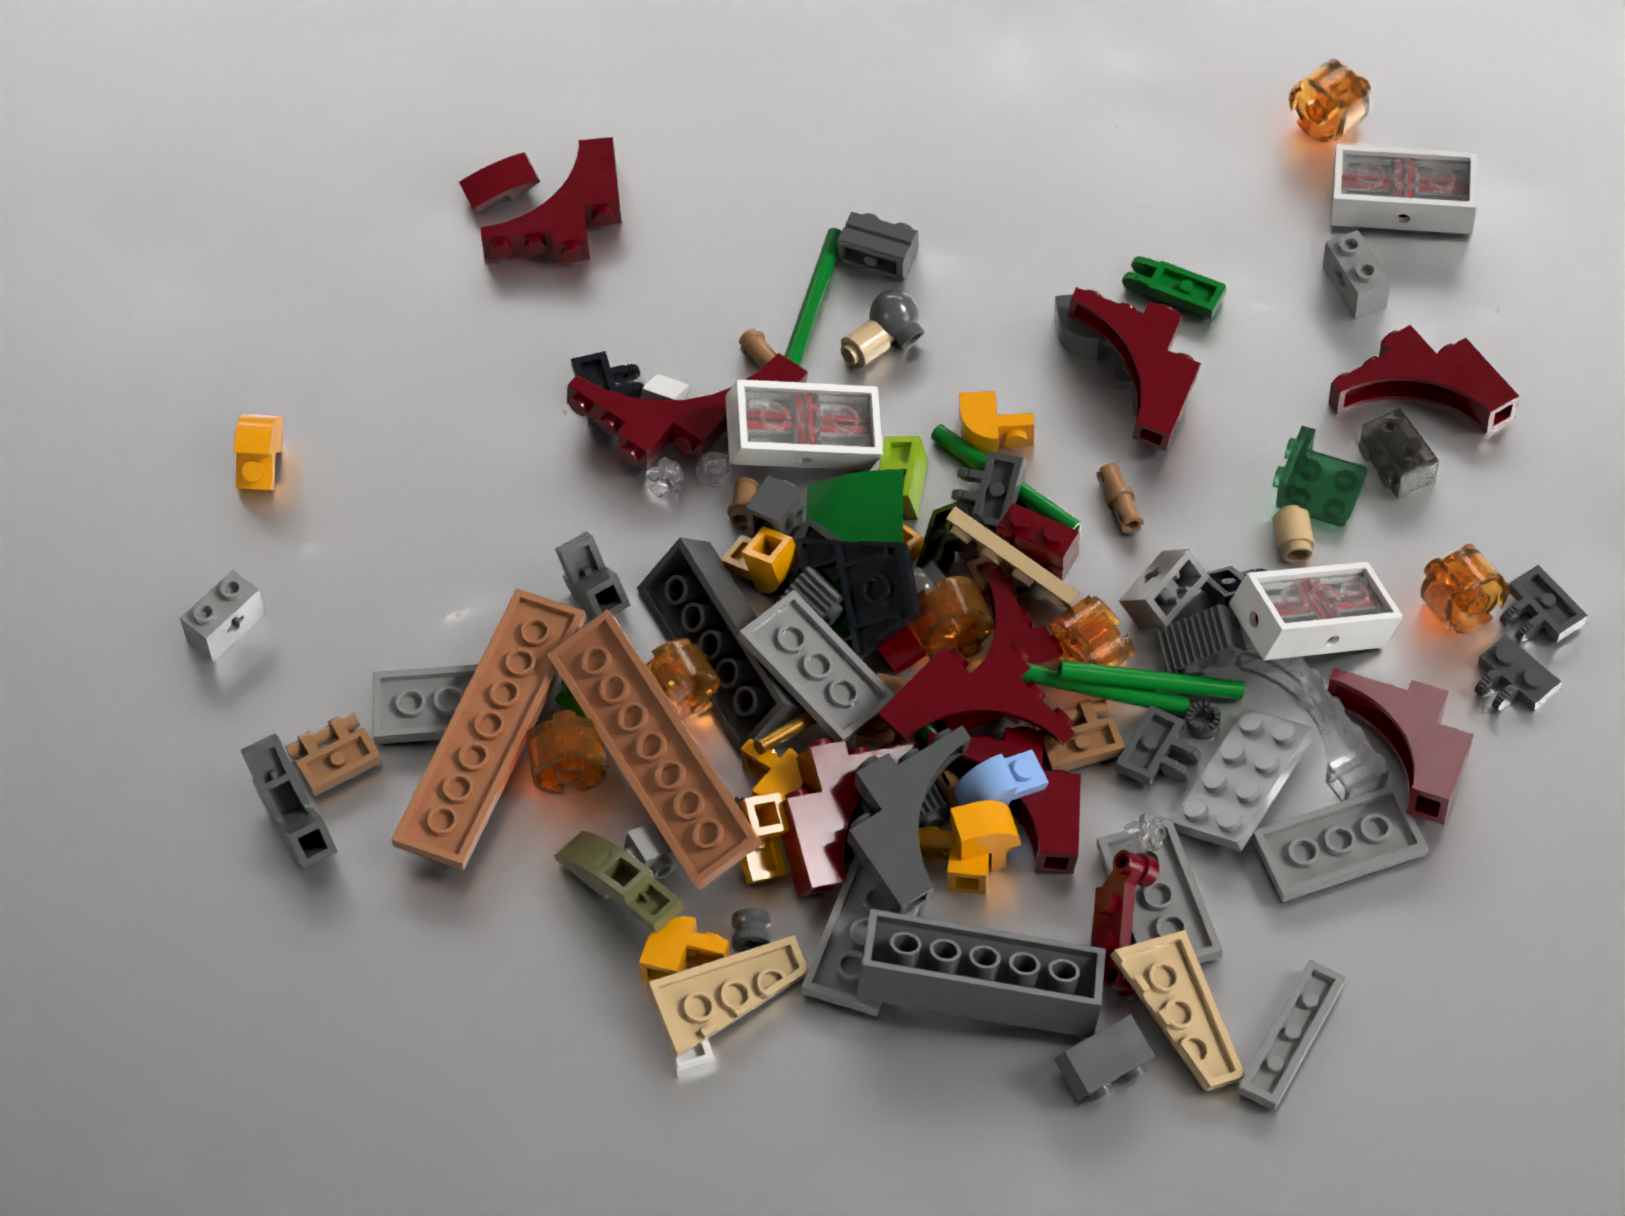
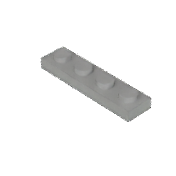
[1238,960,1346,1111]

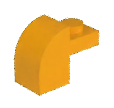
[959,391,1034,456]
[233,413,283,490]
[721,526,799,593]
[741,739,804,802]
[738,792,790,885]
[950,800,1022,872]
[919,826,989,895]
[639,916,730,982]

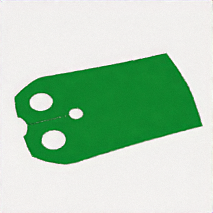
[806,469,904,636]

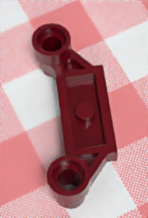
[1091,850,1160,1001]

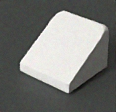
[641,374,690,400]

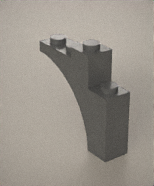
[847,725,971,914]

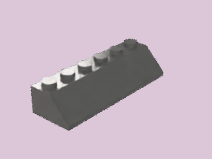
[637,537,806,755]
[856,909,1106,1038]

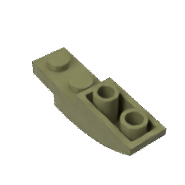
[554,831,685,934]

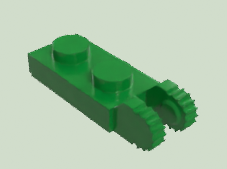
[1122,256,1226,319]

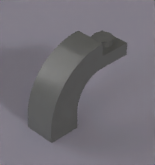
[240,733,338,869]

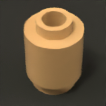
[840,320,894,368]
[1272,505,1314,563]

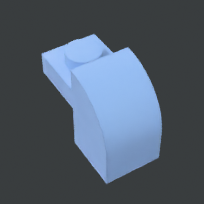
[953,750,1049,806]

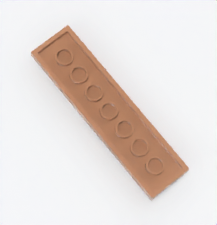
[391,588,587,871]
[547,609,763,890]

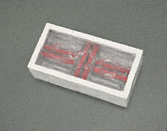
[1330,144,1478,234]
[725,379,883,470]
[1229,561,1403,661]

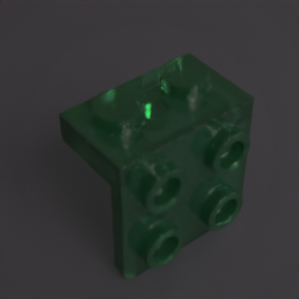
[1272,425,1368,527]

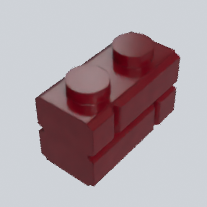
[996,503,1080,580]

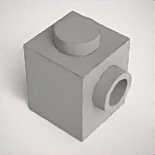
[623,822,682,879]

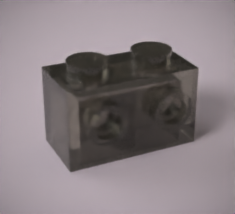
[1358,408,1439,499]

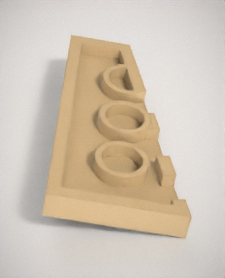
[946,506,1082,613]
[1110,930,1245,1092]
[646,935,808,1059]

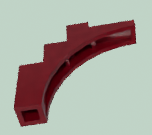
[567,353,808,470]

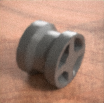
[732,908,771,953]

